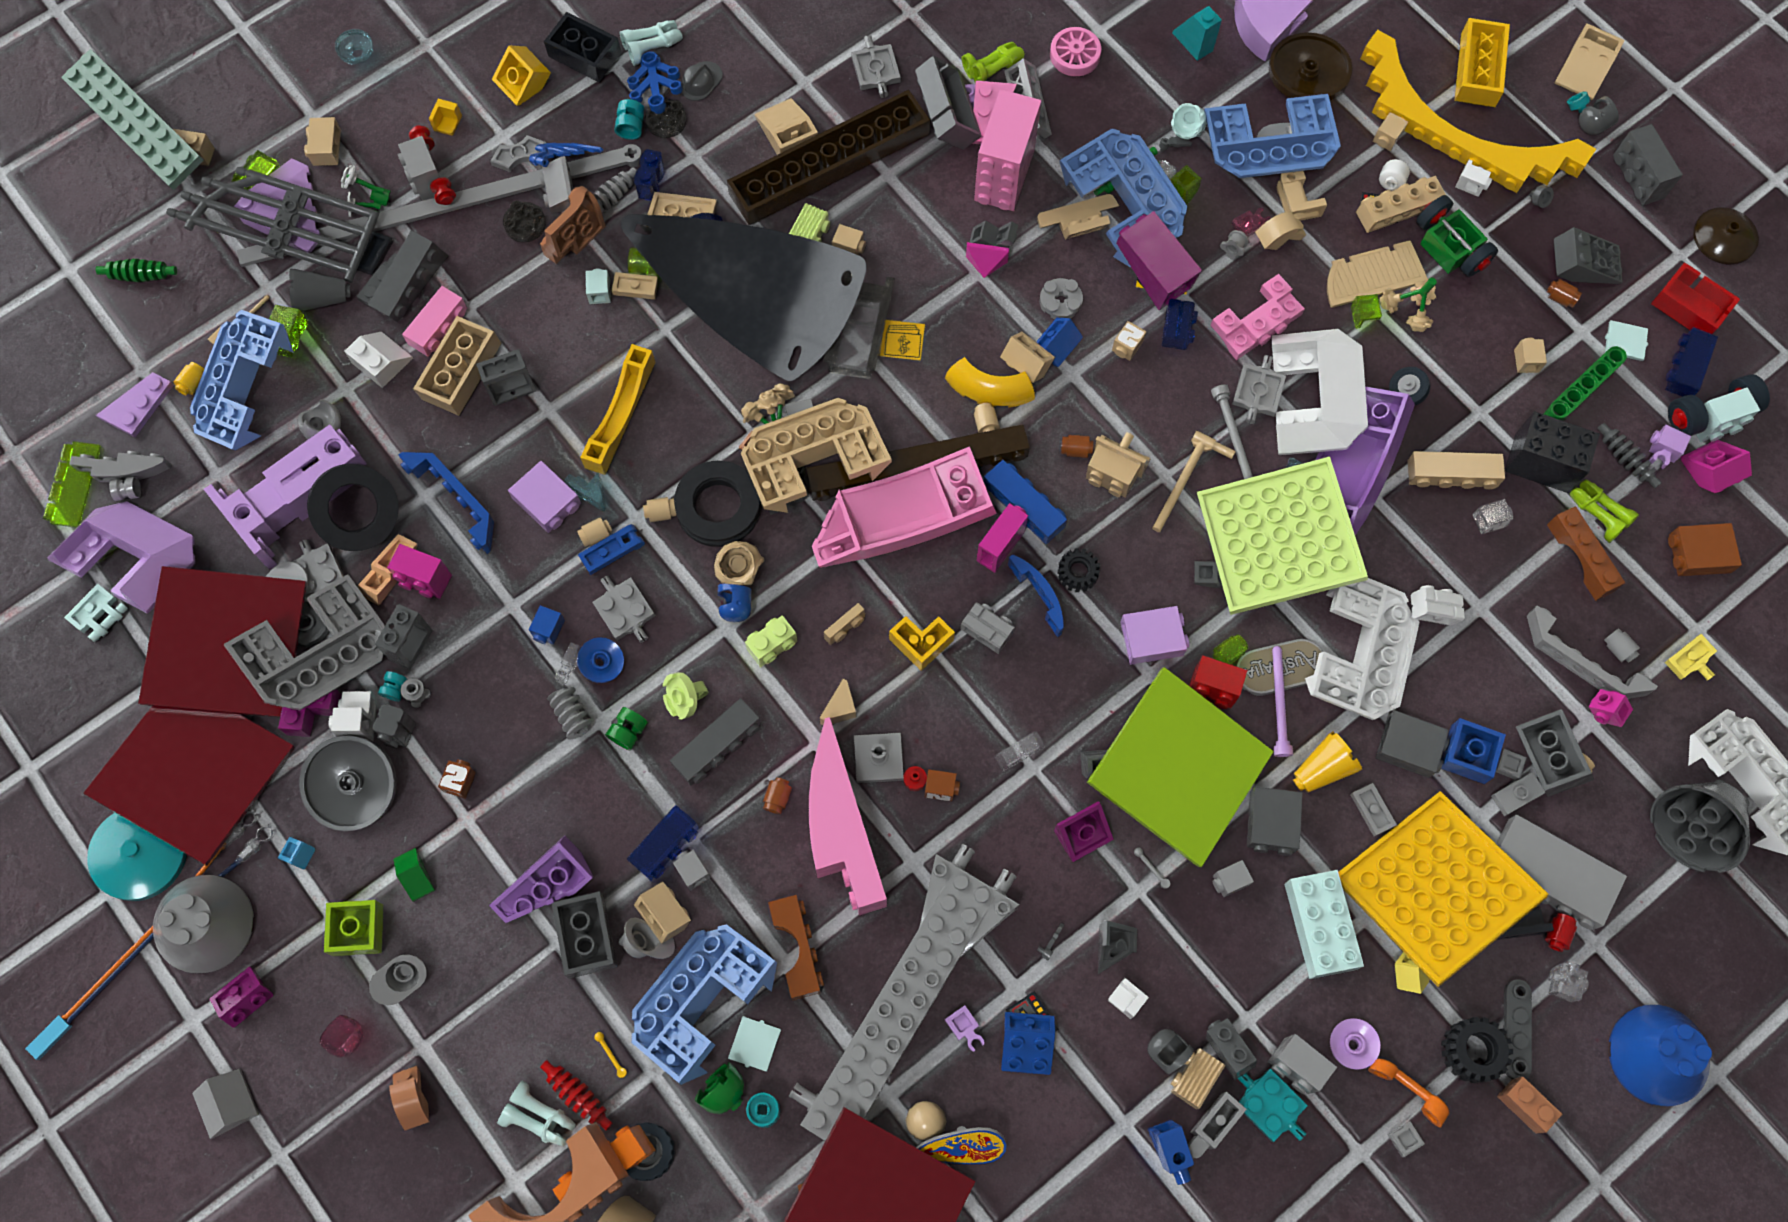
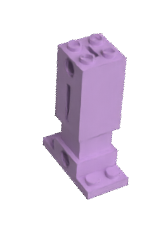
[204,424,367,570]

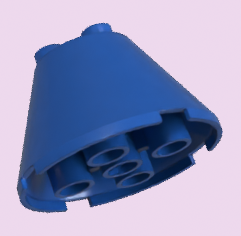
[1609,1005,1712,1107]

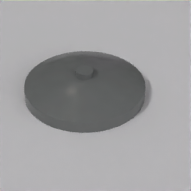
[299,735,397,831]

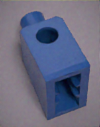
[1148,1120,1194,1185]

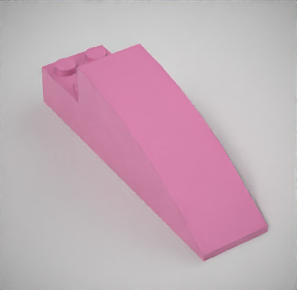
[809,717,887,916]

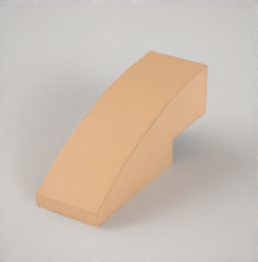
[358,534,418,606]

